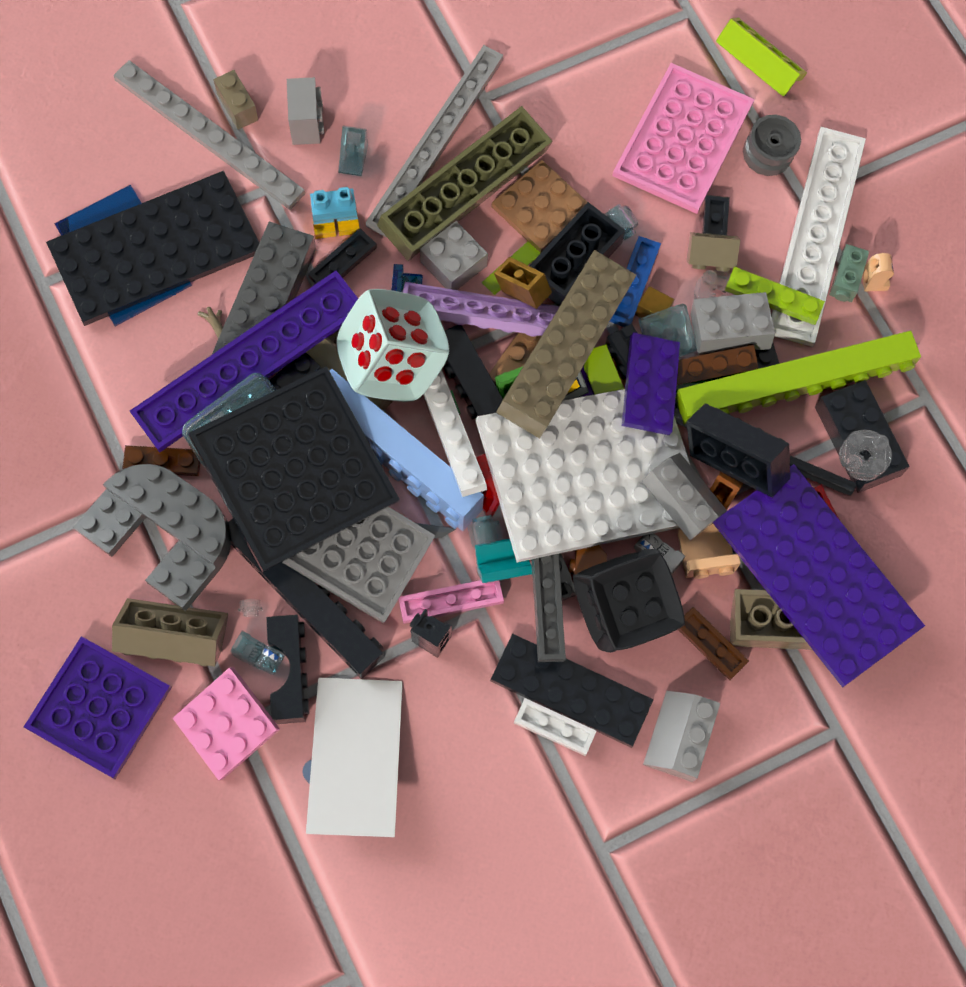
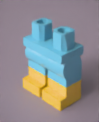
[310,187,360,239]

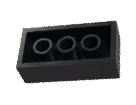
[529,202,625,306]
[815,380,910,493]
[687,403,790,498]

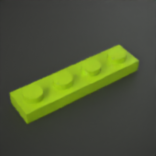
[725,267,825,325]

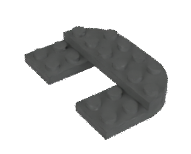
[73,464,231,611]

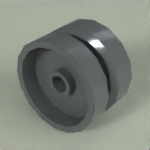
[743,114,801,176]

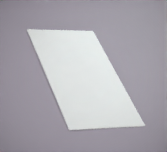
[306,678,402,837]

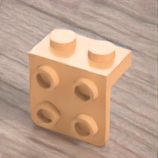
[678,524,741,579]

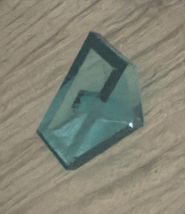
[338,125,368,176]

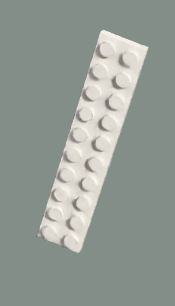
[771,127,866,347]

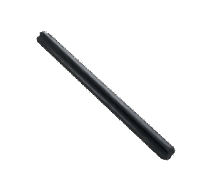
[674,407,856,496]

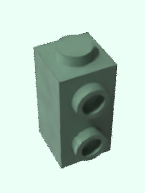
[829,244,869,302]

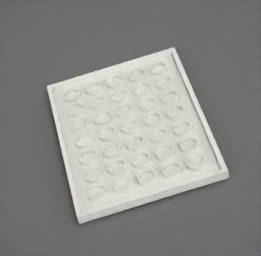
[476,389,690,562]

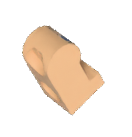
[862,253,894,291]

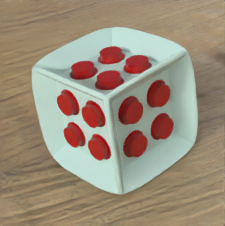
[337,289,449,402]

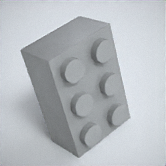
[690,292,775,356]

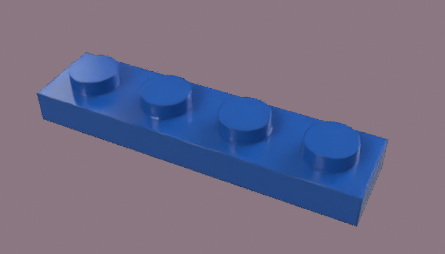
[609,236,661,327]

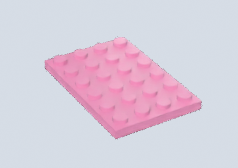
[612,63,755,214]

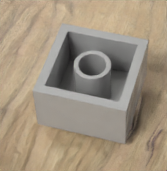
[287,77,324,145]
[420,221,488,290]

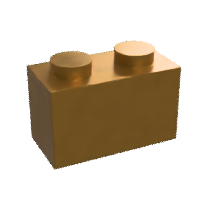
[494,257,552,309]

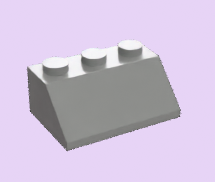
[642,453,727,540]
[643,691,720,782]

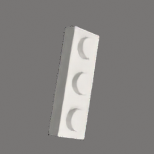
[514,698,596,756]

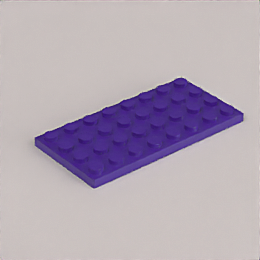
[713,464,925,688]

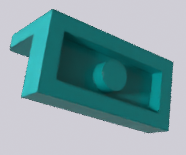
[475,539,532,583]

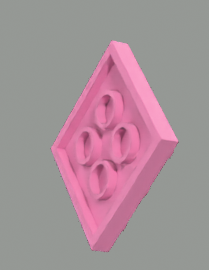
[173,667,280,780]

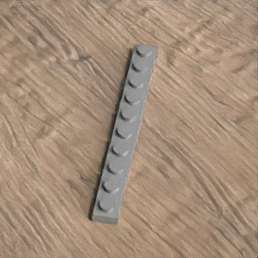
[366,45,503,237]
[113,60,305,210]

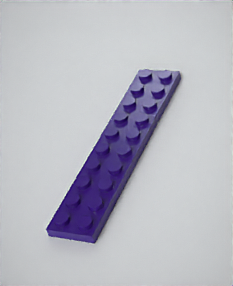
[130,271,358,453]

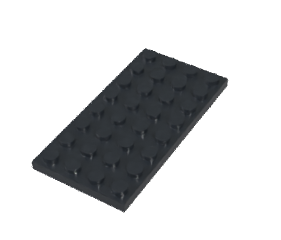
[46,171,259,326]

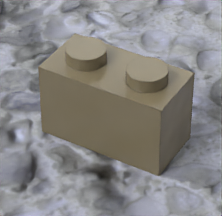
[213,70,258,130]
[687,232,740,272]

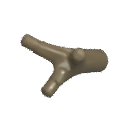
[198,307,223,339]

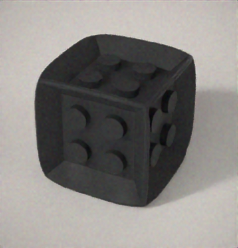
[573,549,685,653]

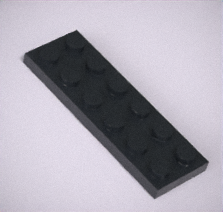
[490,633,654,748]

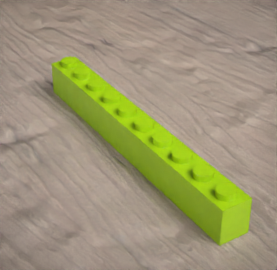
[675,331,921,425]

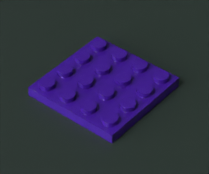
[23,636,172,779]

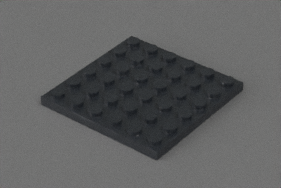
[188,366,400,572]

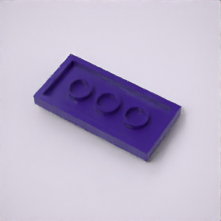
[621,332,680,435]

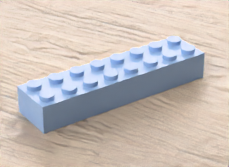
[330,369,484,531]

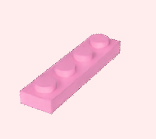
[398,580,504,624]

